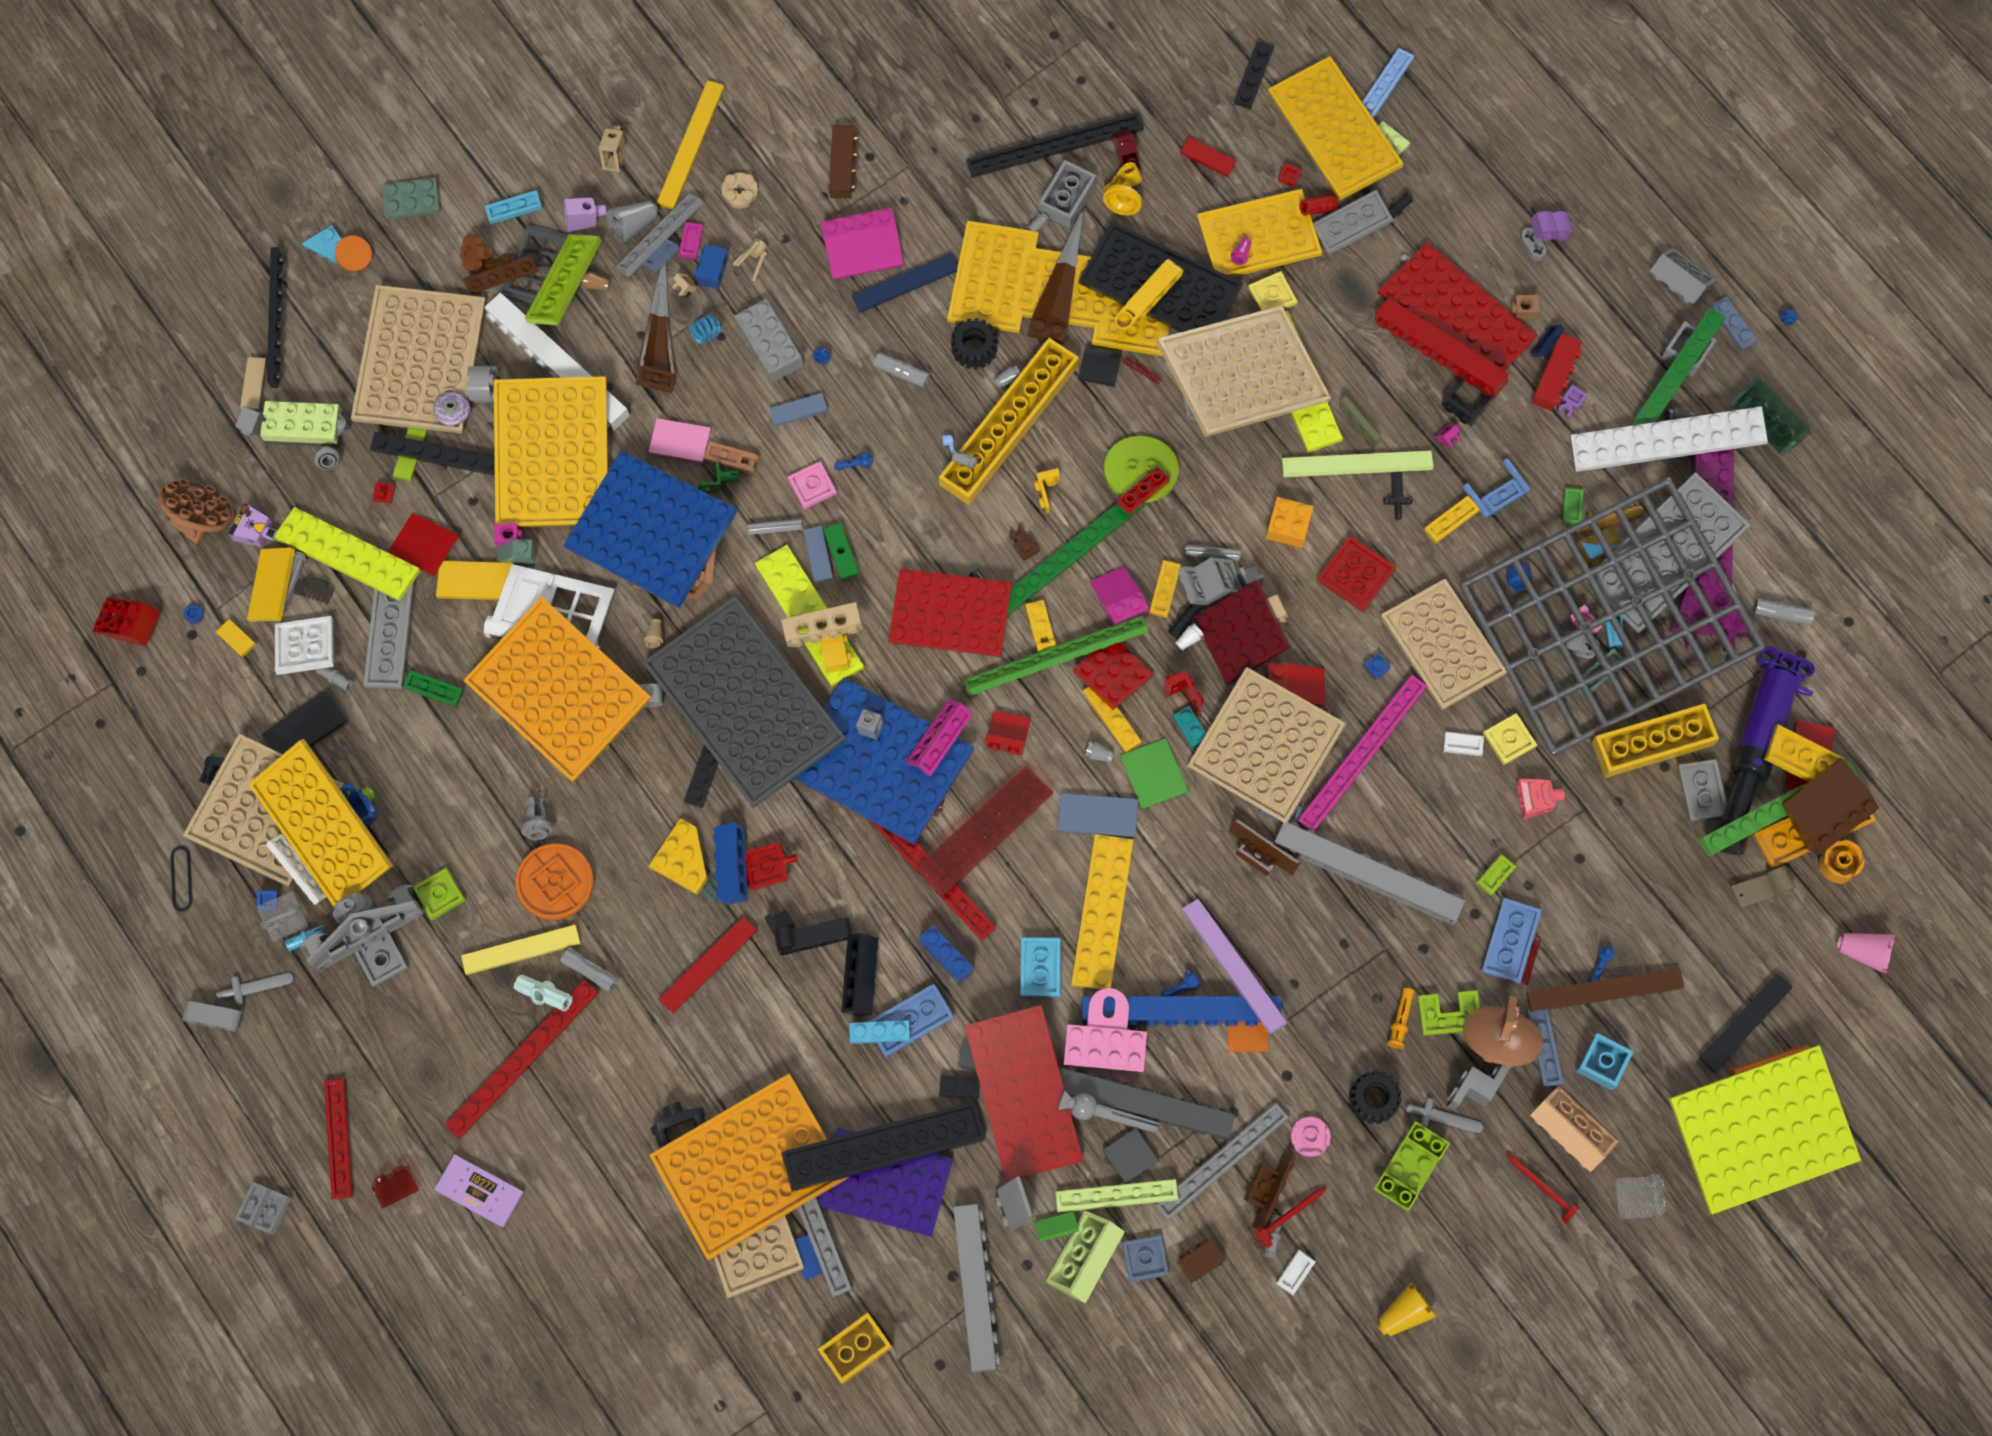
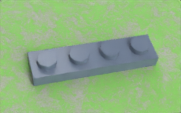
[1526,1008,1564,1088]

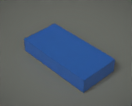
[794,1235,823,1281]

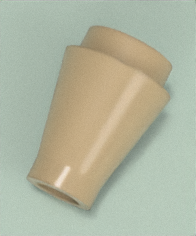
[644,619,663,648]

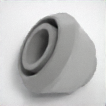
[314,446,340,470]

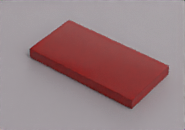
[1784,720,1835,794]

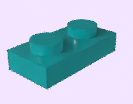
[1173,706,1206,749]

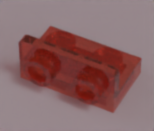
[371,1165,419,1209]

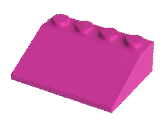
[821,207,904,280]

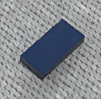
[1530,324,1565,358]

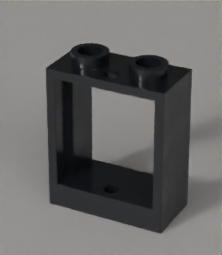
[1441,377,1494,427]

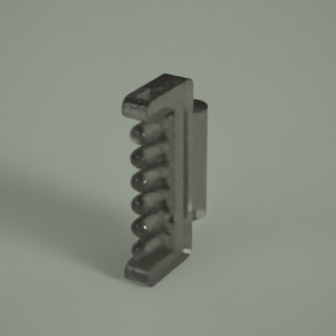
[293,575,334,605]

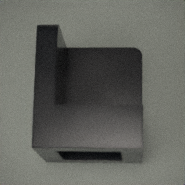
[764,910,795,936]

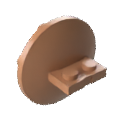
[158,479,234,544]
[1463,996,1543,1068]

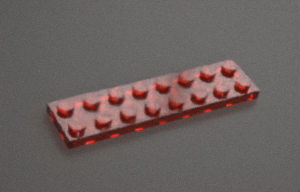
[916,766,1053,897]

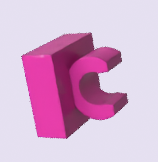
[1434,424,1460,447]

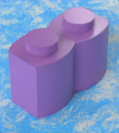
[1530,211,1573,241]

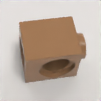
[1511,295,1540,320]

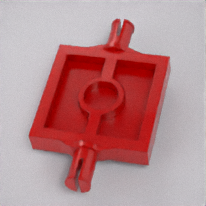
[745,842,798,890]

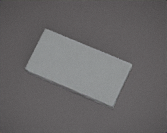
[1313,190,1394,256]

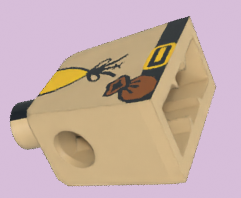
[599,126,626,172]

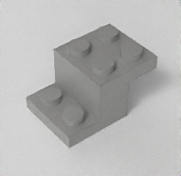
[1178,557,1243,606]
[1447,1065,1510,1111]

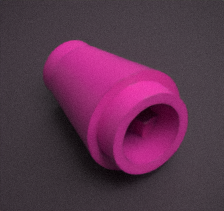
[1231,237,1252,266]

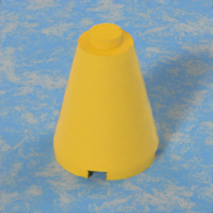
[1377,1282,1436,1336]

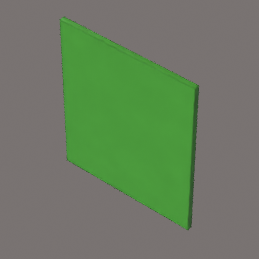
[1120,738,1189,809]

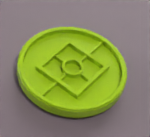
[1104,436,1179,503]

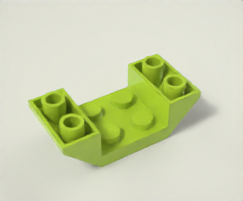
[1373,1121,1450,1212]

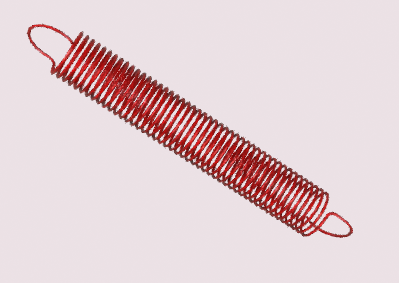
[1122,355,1165,386]
[1521,935,1541,988]

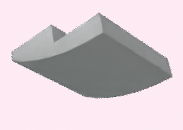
[235,1182,292,1236]

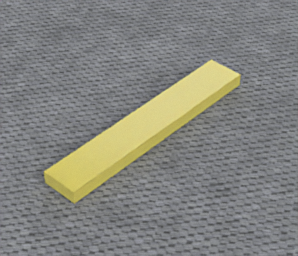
[461,925,581,975]

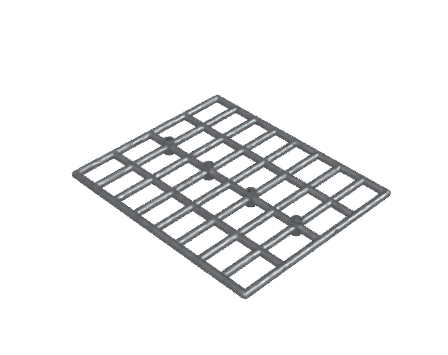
[1459,477,1766,756]

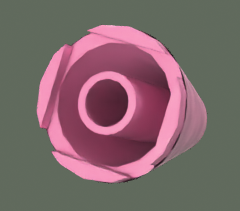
[1837,933,1895,974]

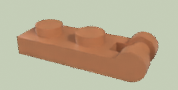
[704,441,759,475]

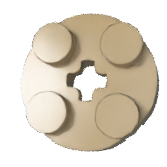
[721,173,758,209]

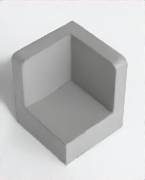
[1238,566,1264,587]

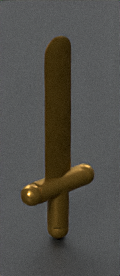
[1575,505,1644,539]

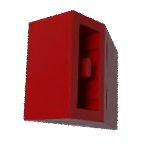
[92,597,160,646]

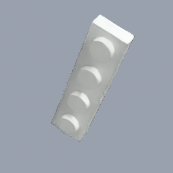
[266,834,327,905]

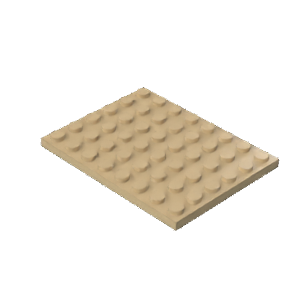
[351,285,486,434]
[1156,306,1331,437]

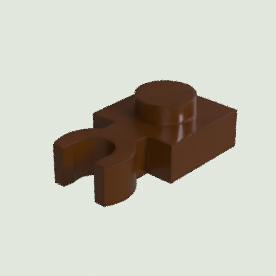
[1009,526,1039,561]

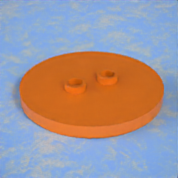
[515,843,594,920]

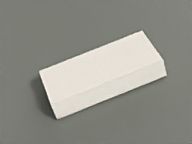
[1443,732,1484,756]
[1276,1250,1316,1296]

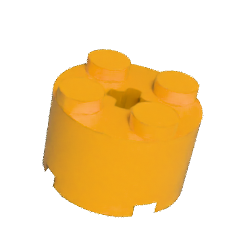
[1818,840,1864,884]

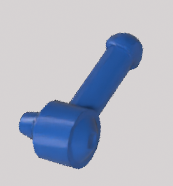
[834,452,873,471]
[1589,946,1614,982]
[1161,970,1201,996]

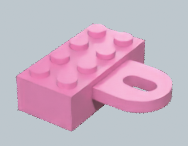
[1064,988,1147,1072]

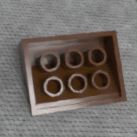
[1781,758,1879,855]

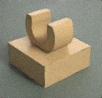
[673,273,698,296]

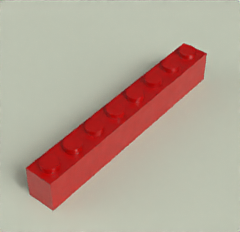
[1375,298,1508,398]

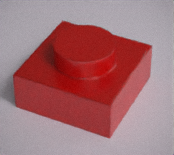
[1278,163,1302,187]

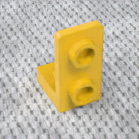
[1034,468,1060,513]

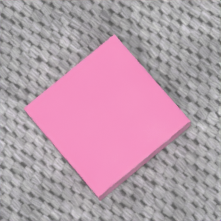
[787,461,837,510]

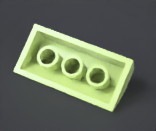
[1045,1211,1125,1304]

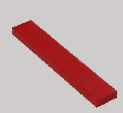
[658,917,757,1014]
[324,1078,353,1200]

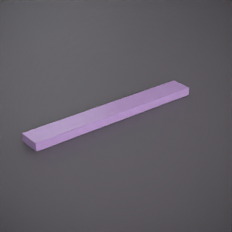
[1182,899,1287,1034]

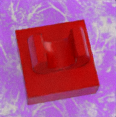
[372,482,395,504]

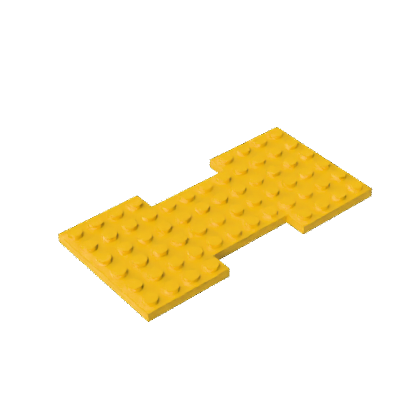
[947,221,1170,356]

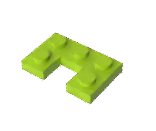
[1417,990,1480,1036]

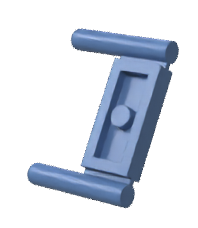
[1463,458,1532,519]

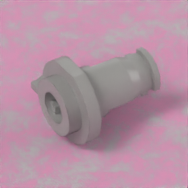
[521,797,553,840]

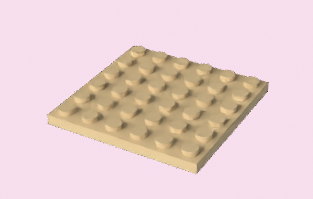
[1187,667,1347,824]
[183,734,344,887]

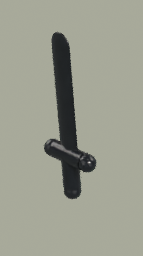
[1383,451,1413,520]

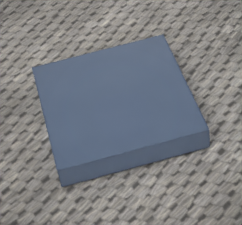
[1121,1235,1169,1283]

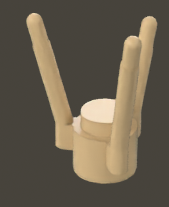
[732,239,767,282]

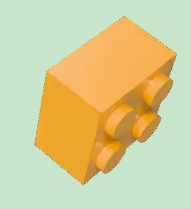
[1266,497,1314,548]

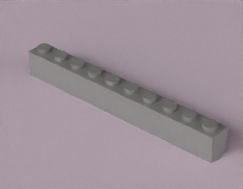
[1274,821,1465,926]

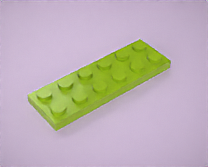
[525,234,602,325]

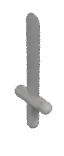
[216,973,294,1006]
[1405,1098,1484,1133]

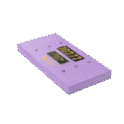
[434,1154,524,1228]

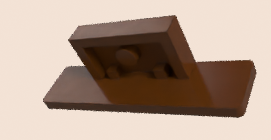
[464,252,538,294]
[1229,819,1300,876]
[1244,1153,1295,1229]

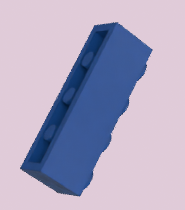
[713,822,748,905]

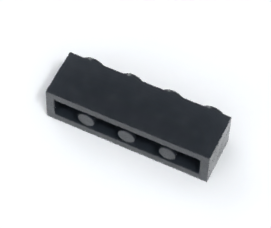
[841,933,878,1017]

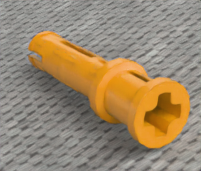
[1387,988,1415,1049]

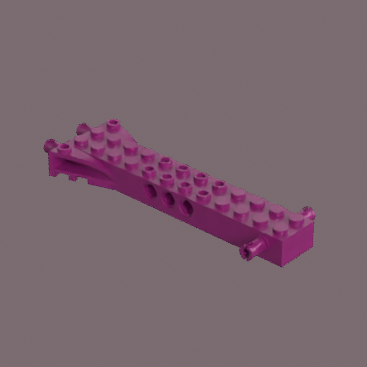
[1669,414,1749,652]

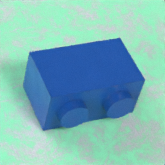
[694,245,729,289]

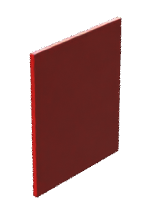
[387,513,460,576]

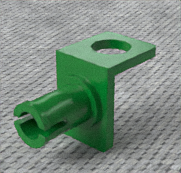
[698,462,738,492]

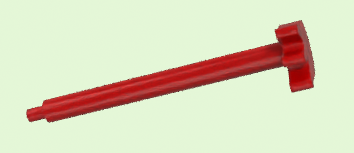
[1506,1154,1580,1224]
[1254,1187,1326,1248]

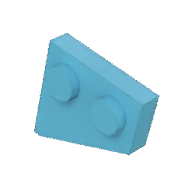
[302,225,341,264]

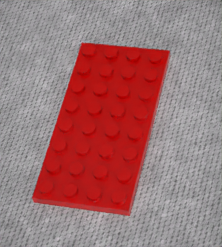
[1377,242,1538,370]
[965,1005,1084,1182]

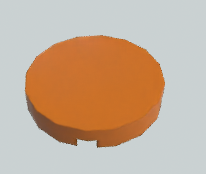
[335,235,372,272]

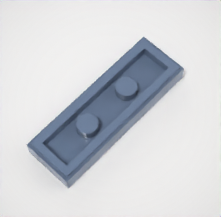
[769,393,828,427]
[803,526,833,583]

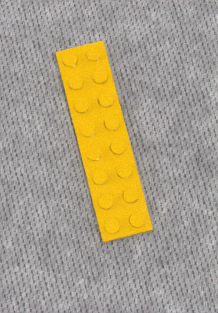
[1071,834,1133,991]

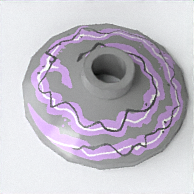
[433,391,470,426]

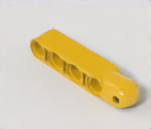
[1115,259,1184,332]

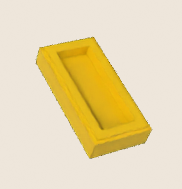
[216,619,256,658]

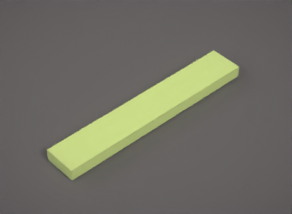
[1055,1179,1178,1213]

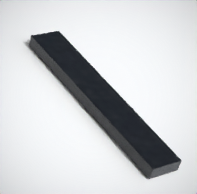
[1699,974,1793,1072]

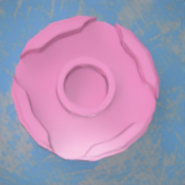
[1290,1116,1331,1157]

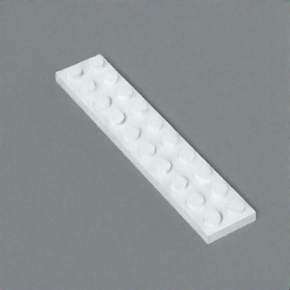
[1571,406,1767,472]

